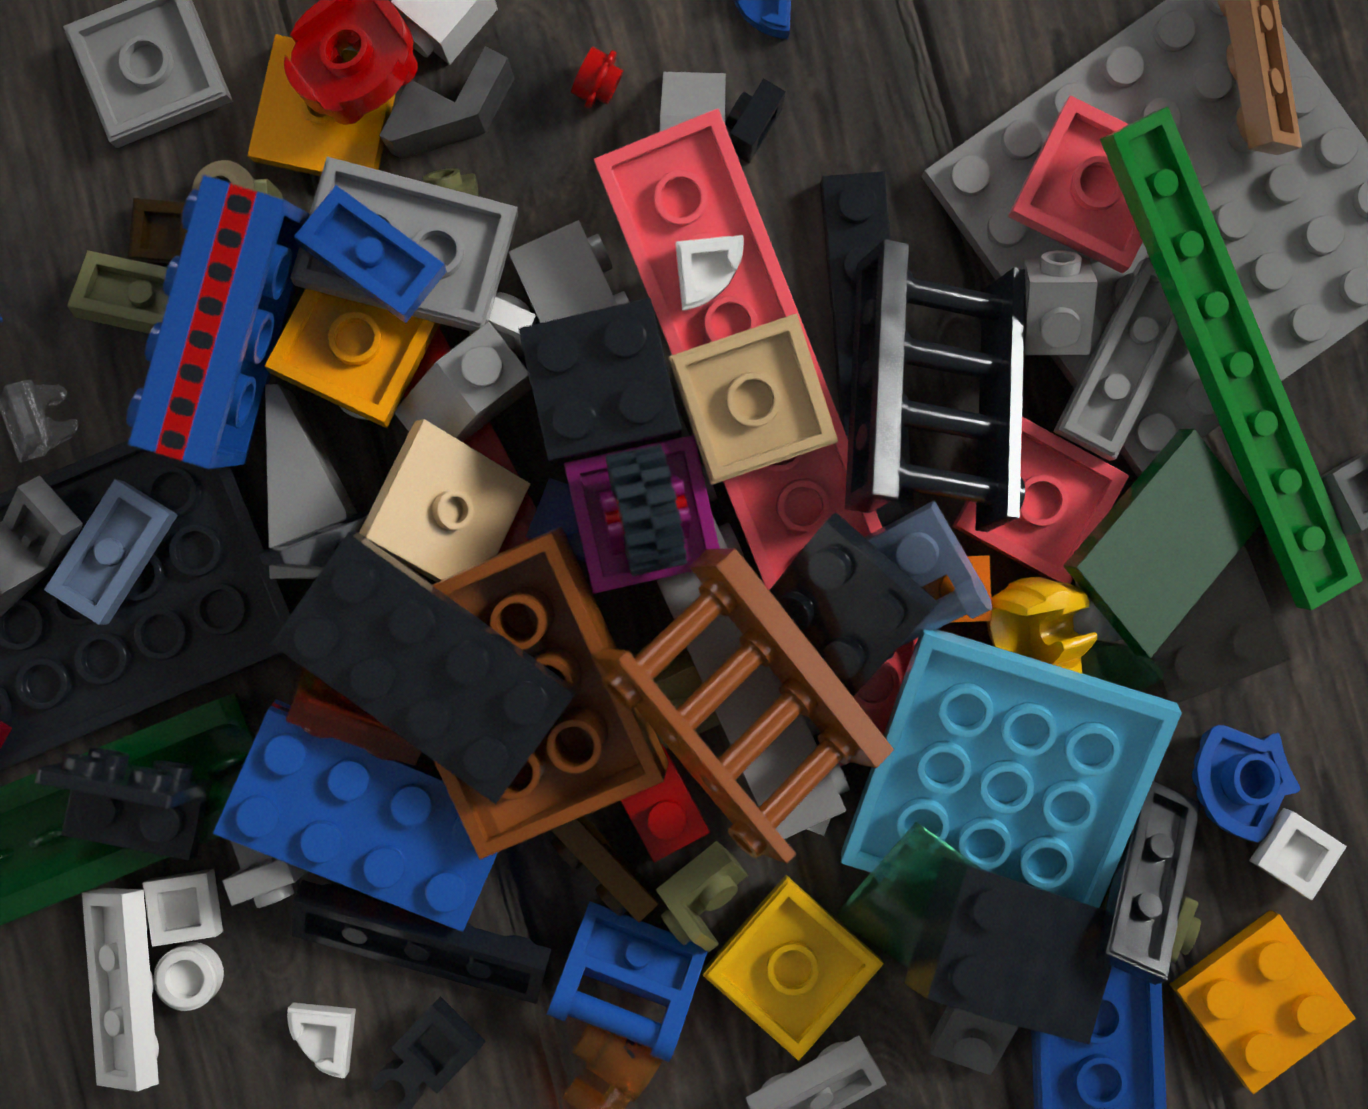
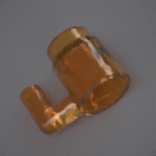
[562,1024,662,1109]

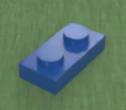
[294,185,446,323]

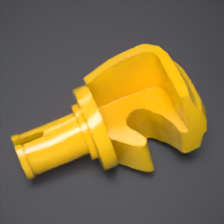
[987,577,1097,673]

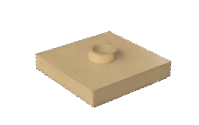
[668,313,838,485]
[359,419,530,582]

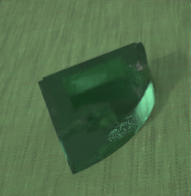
[1081,642,1164,691]

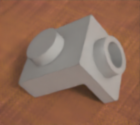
[1023,250,1098,355]
[223,841,308,908]

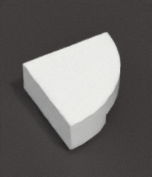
[675,235,743,311]
[287,1003,356,1078]

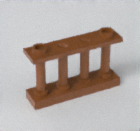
[594,548,894,864]

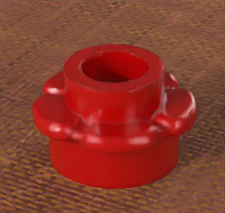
[571,46,624,109]

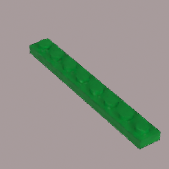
[1100,107,1363,610]

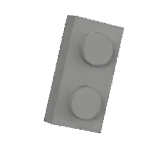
[746,1035,886,1109]

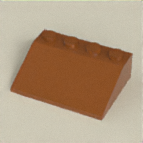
[432,526,669,859]

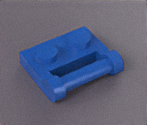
[546,901,707,1062]

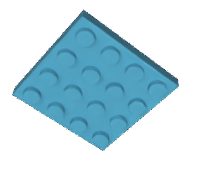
[841,629,1182,908]

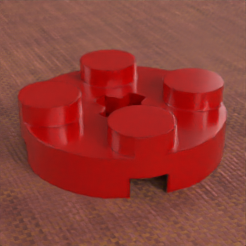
[284,0,418,125]

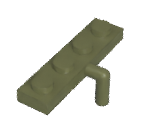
[67,251,301,334]

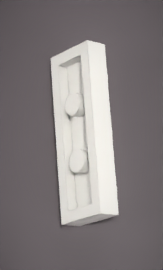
[82,888,159,1091]

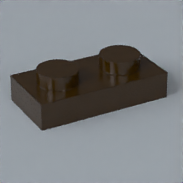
[551,815,659,922]

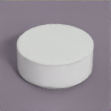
[154,942,224,1011]

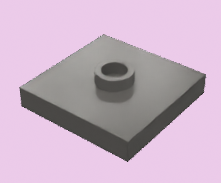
[63,0,233,148]

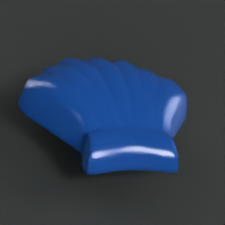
[1192,725,1301,843]

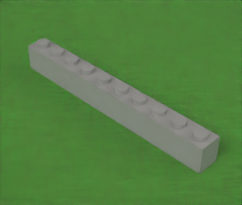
[509,220,850,839]

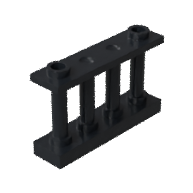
[845,239,1026,532]

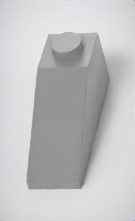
[265,384,358,580]

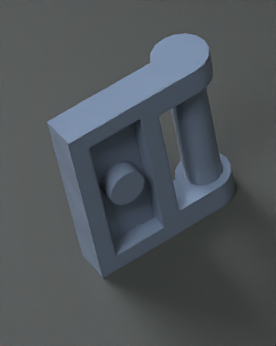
[865,501,992,661]

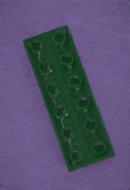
[0,693,255,926]

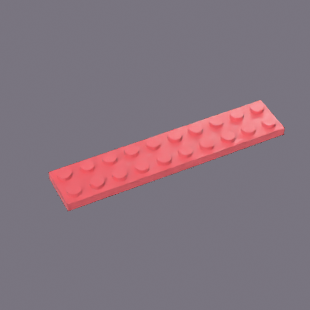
[594,108,918,766]

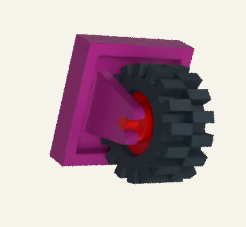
[564,435,720,594]

